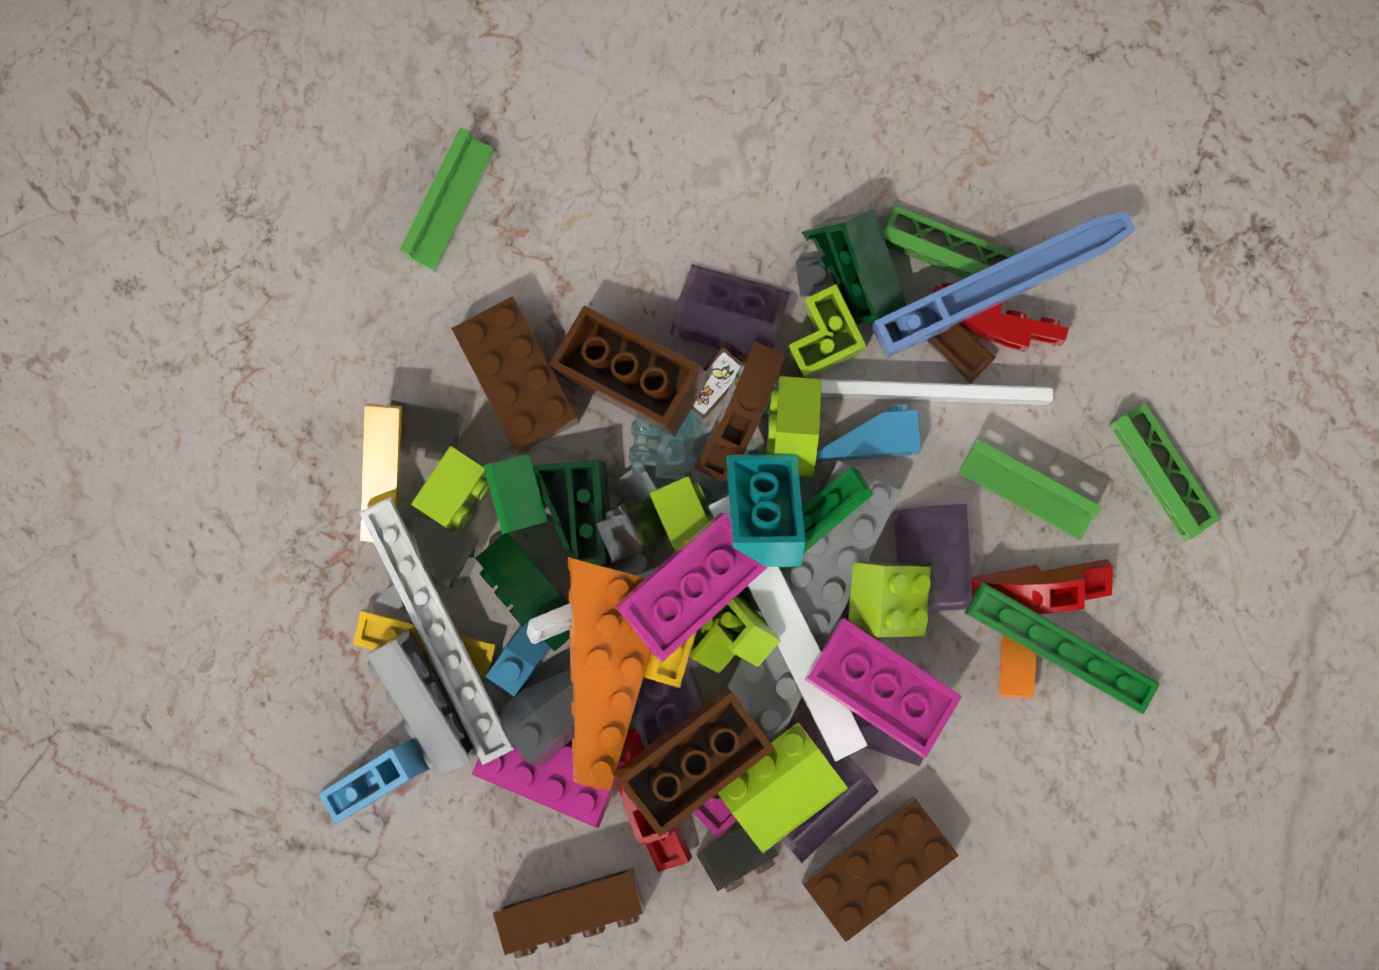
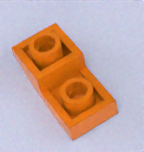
[999,635,1036,699]

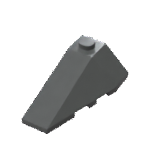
[497,669,574,767]

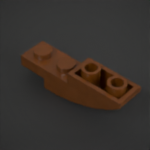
[694,340,785,483]

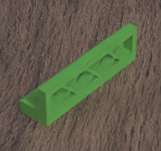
[400,127,495,272]
[883,205,1016,279]
[1109,403,1221,542]
[958,439,1102,540]

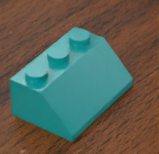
[726,455,805,567]

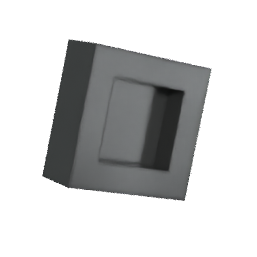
[795,258,834,298]

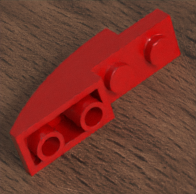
[932,282,1069,352]
[970,559,1113,614]
[617,726,692,872]

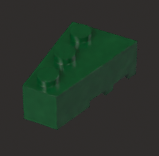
[801,209,907,325]
[533,459,615,567]
[475,533,570,652]

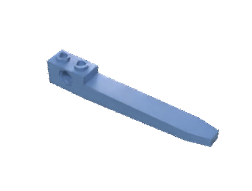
[872,211,1136,359]

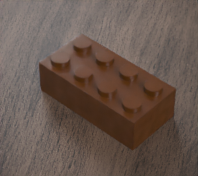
[451,296,579,455]
[549,306,709,437]
[612,687,775,837]
[801,797,959,942]
[493,868,645,959]

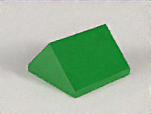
[484,454,547,534]

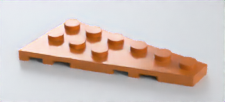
[568,557,651,791]

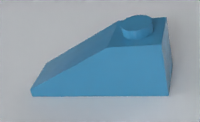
[816,405,921,463]
[486,623,551,697]
[319,739,430,824]

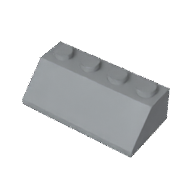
[367,629,477,776]

